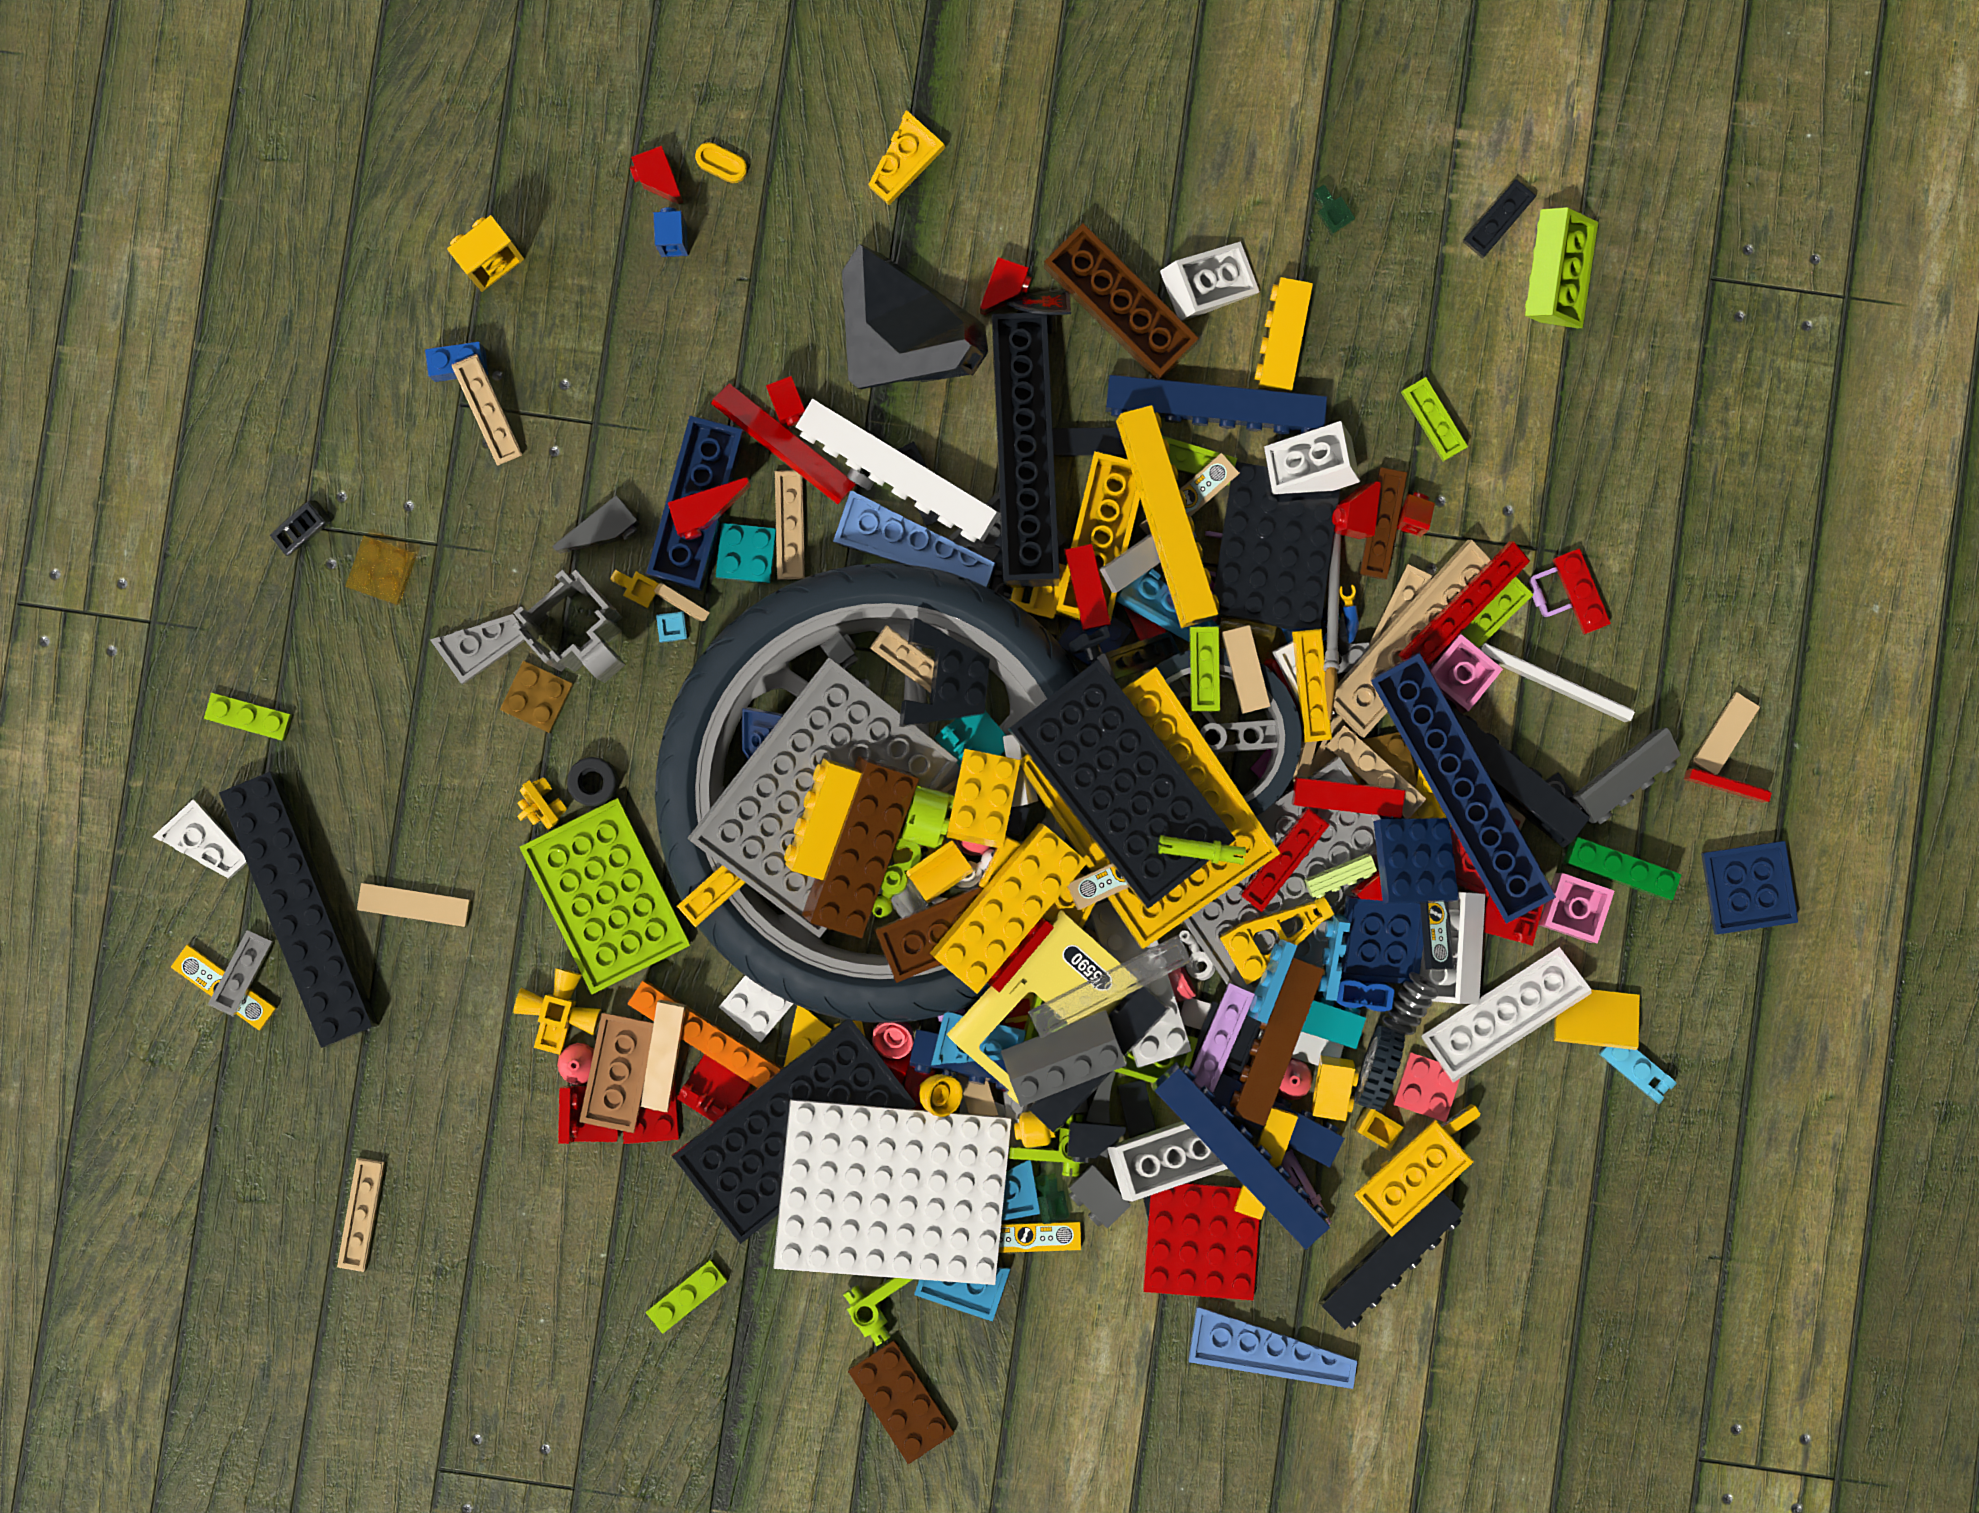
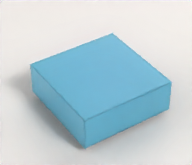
[656,612,688,643]

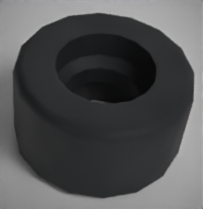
[567,757,619,807]

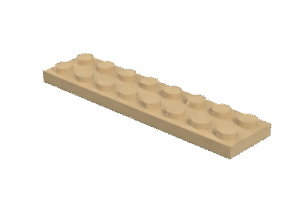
[1333,540,1491,737]

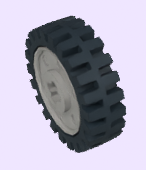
[1354,1026,1405,1111]

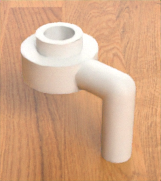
[1179,930,1215,980]

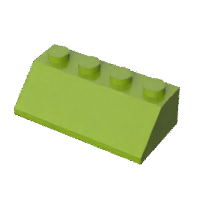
[1525,207,1598,328]

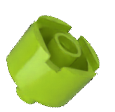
[902,786,955,849]

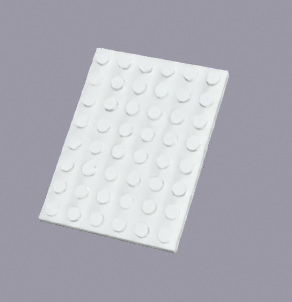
[773,1099,1011,1285]

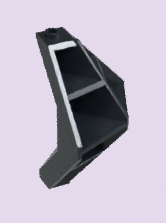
[842,244,988,389]

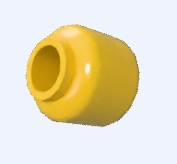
[1014,1111,1055,1148]

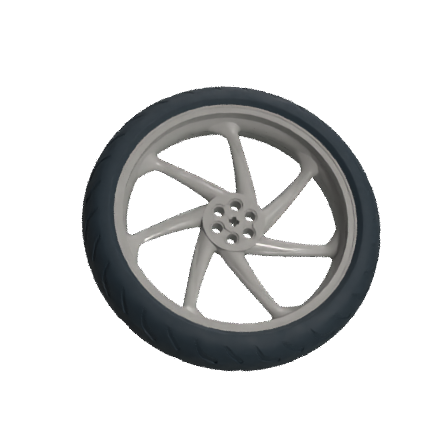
[655,563,1091,1023]

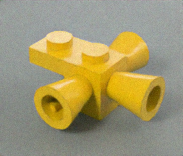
[514,968,602,1055]

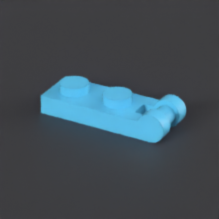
[1599,1047,1677,1104]

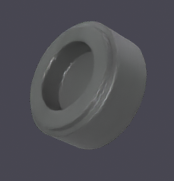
[847,468,874,490]

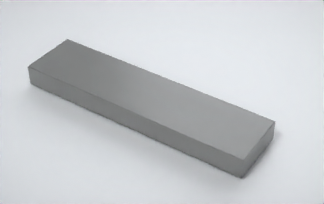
[1100,532,1197,593]

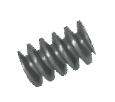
[1382,972,1438,1035]

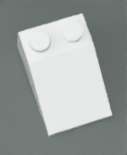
[1160,242,1260,321]
[1264,421,1360,494]

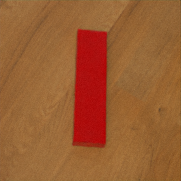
[1292,777,1405,818]
[1239,807,1330,912]

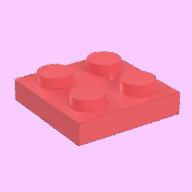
[1392,1052,1460,1122]

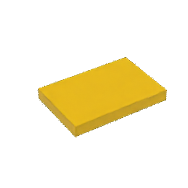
[1554,989,1640,1050]

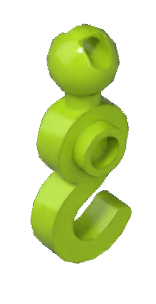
[872,838,923,918]

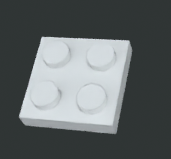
[719,976,793,1043]

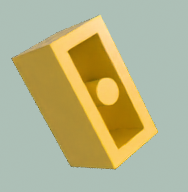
[1311,1055,1359,1121]

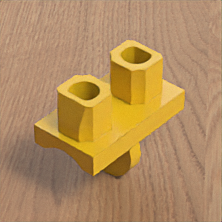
[517,777,567,830]

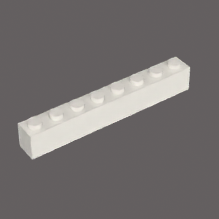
[796,399,1000,542]

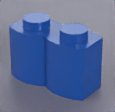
[1336,979,1394,1012]

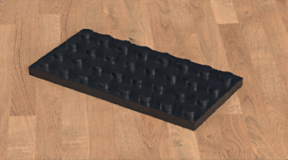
[1008,660,1236,909]
[671,1019,917,1244]

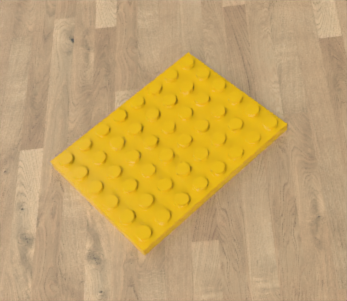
[1019,667,1280,949]

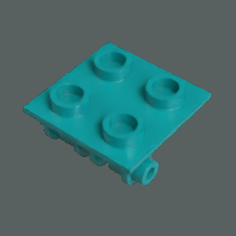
[934,711,1007,768]

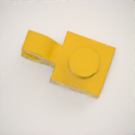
[610,570,659,609]

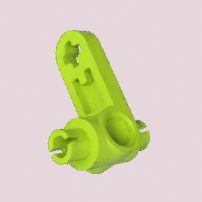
[1008,1114,1084,1176]
[843,1277,913,1346]

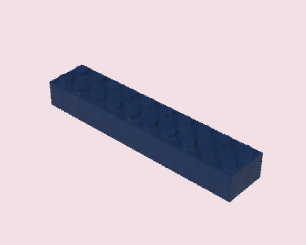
[1370,652,1556,924]

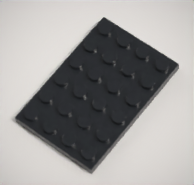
[1213,462,1340,631]

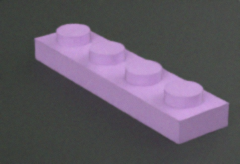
[1192,983,1255,1093]

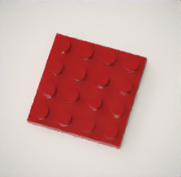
[1143,1183,1259,1301]

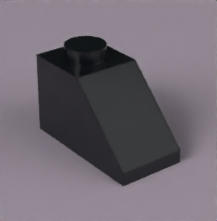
[1067,1121,1126,1163]

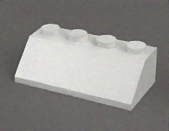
[1420,892,1485,1004]

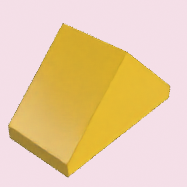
[1353,1107,1404,1151]

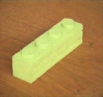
[1304,853,1377,898]

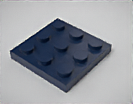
[1373,818,1459,904]
[1701,841,1798,935]
[1338,896,1423,983]

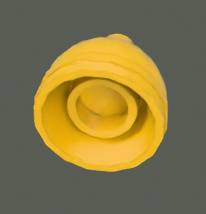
[919,1074,962,1117]

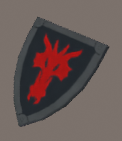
[1007,290,1071,334]

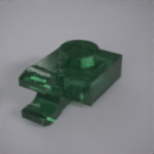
[1313,185,1355,235]
[1034,1173,1070,1225]

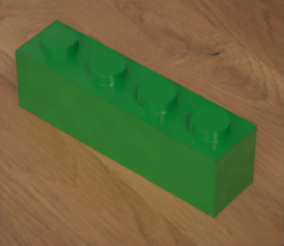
[1562,837,1682,901]

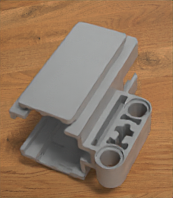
[512,569,626,683]

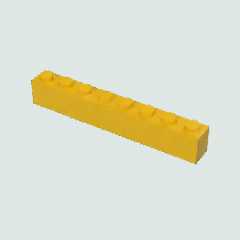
[1116,405,1219,628]

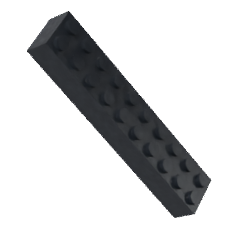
[992,313,1059,588]
[219,772,379,1048]

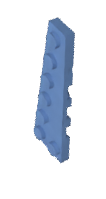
[833,491,996,588]
[1188,1306,1357,1389]

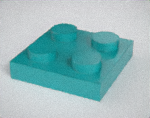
[716,523,776,584]

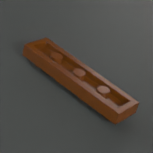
[1359,467,1407,580]

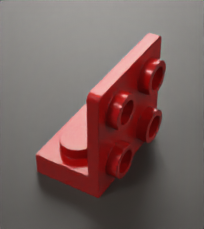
[558,1086,618,1144]

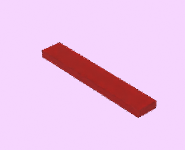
[711,383,856,505]
[1398,541,1530,665]

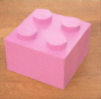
[1429,634,1503,713]
[1539,873,1615,943]

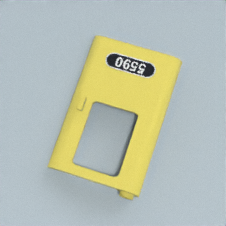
[947,910,1141,1104]

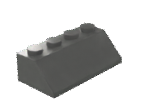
[1569,727,1681,824]
[1001,1010,1127,1107]

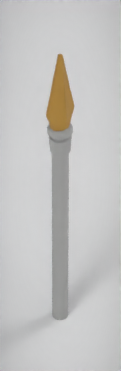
[1323,533,1341,720]

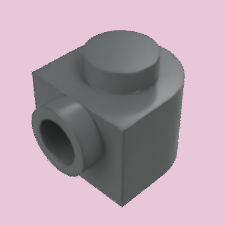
[820,633,858,670]

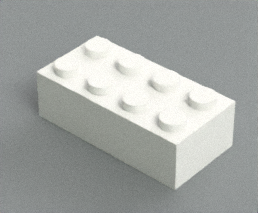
[1107,1121,1228,1201]

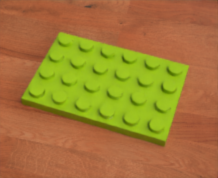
[519,798,691,994]

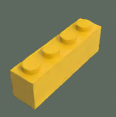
[1254,277,1313,393]
[784,758,861,880]

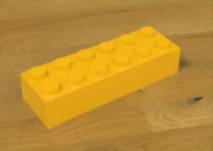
[1055,451,1140,628]
[930,823,1088,994]

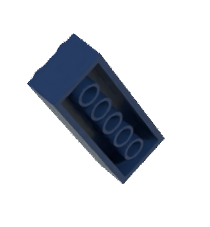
[646,416,745,591]

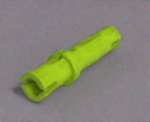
[1158,835,1246,865]

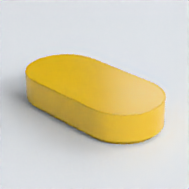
[695,142,747,183]

